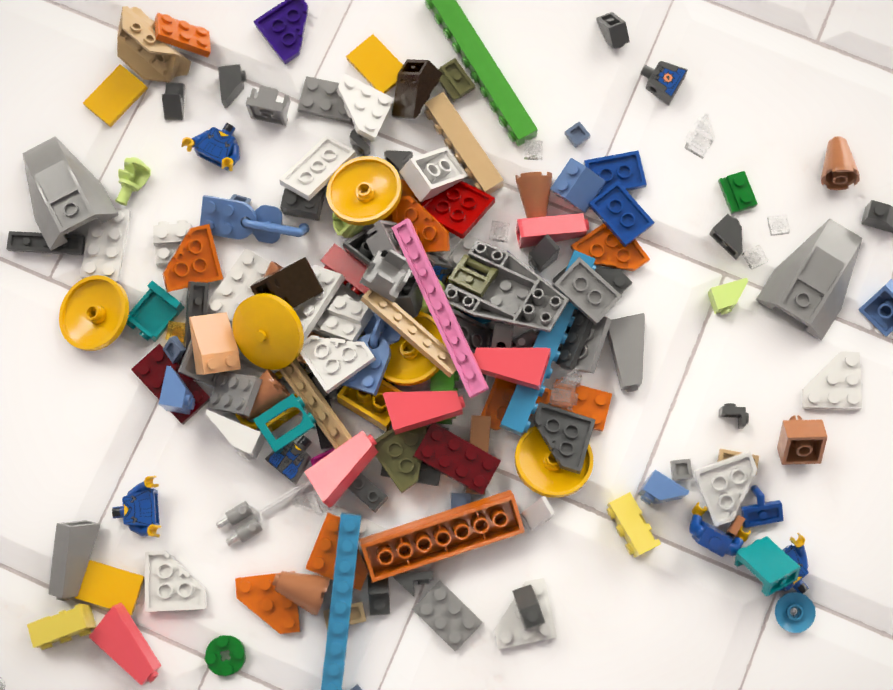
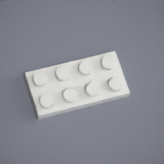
[279,135,356,201]
[80,208,131,283]
[207,248,270,328]
[293,265,345,340]

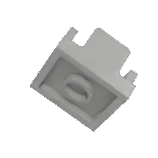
[246,86,291,126]
[366,220,405,257]
[360,249,412,302]

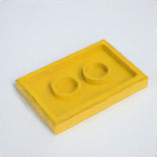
[346,34,403,94]
[83,64,148,127]
[75,560,145,615]

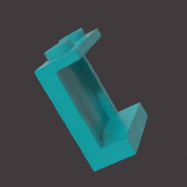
[126,281,185,342]
[734,536,800,597]

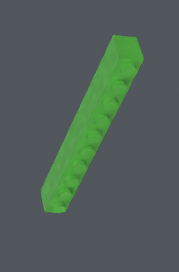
[425,0,538,146]

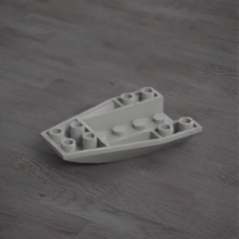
[22,136,119,251]
[756,219,863,341]
[444,239,569,332]

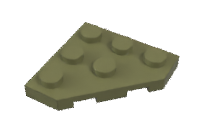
[375,426,427,493]

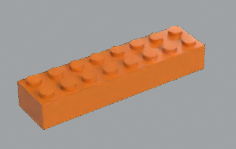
[359,490,525,582]

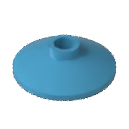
[775,592,816,633]

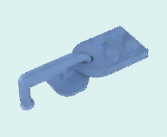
[200,195,309,244]
[341,312,401,396]

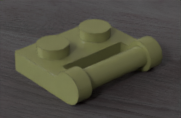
[448,254,499,298]

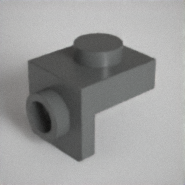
[349,129,371,156]
[718,403,749,429]

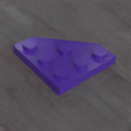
[253,0,309,65]

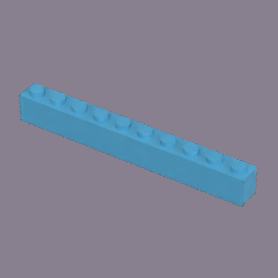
[499,250,596,436]
[321,513,362,690]

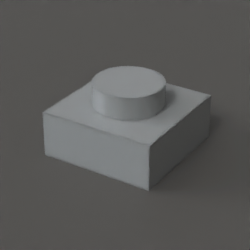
[670,459,693,481]

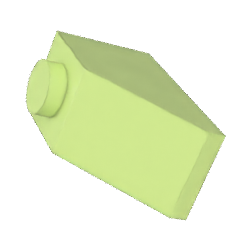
[707,278,748,315]

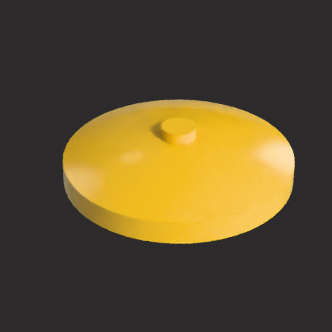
[326,156,402,226]
[59,275,129,351]
[232,293,304,370]
[370,311,446,386]
[514,426,593,498]

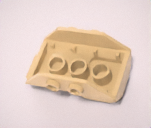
[117,6,191,83]

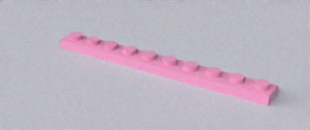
[391,218,489,398]

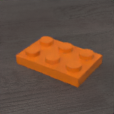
[155,13,211,58]
[549,379,612,432]

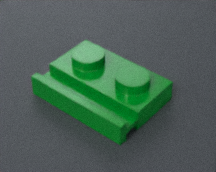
[718,170,758,214]

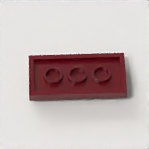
[131,343,210,425]
[413,423,501,496]

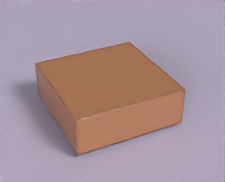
[726,515,745,537]

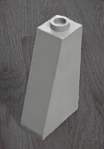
[607,313,645,392]
[48,520,100,601]

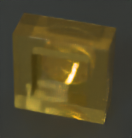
[165,321,185,343]

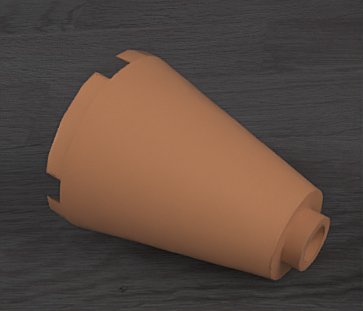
[821,136,860,190]
[515,172,553,218]
[240,369,291,420]
[272,571,330,616]

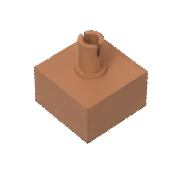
[777,415,828,465]

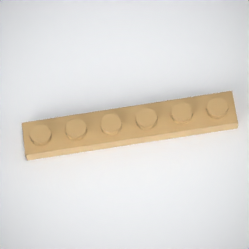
[361,289,457,378]
[278,359,352,449]

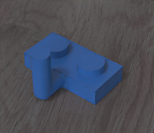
[741,485,784,528]

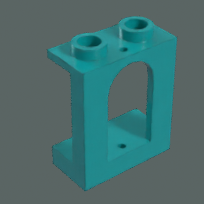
[253,394,317,454]

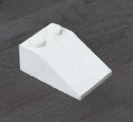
[399,147,468,202]
[205,410,266,460]

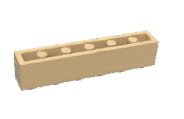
[424,92,504,195]

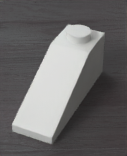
[521,496,555,531]

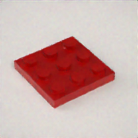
[421,181,495,239]

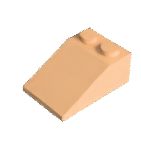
[189,312,241,375]

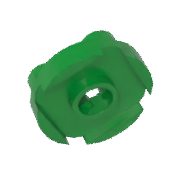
[205,635,246,676]

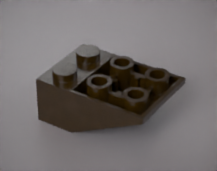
[392,59,443,119]
[250,257,324,308]

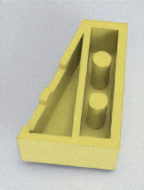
[606,492,661,557]
[27,604,97,650]

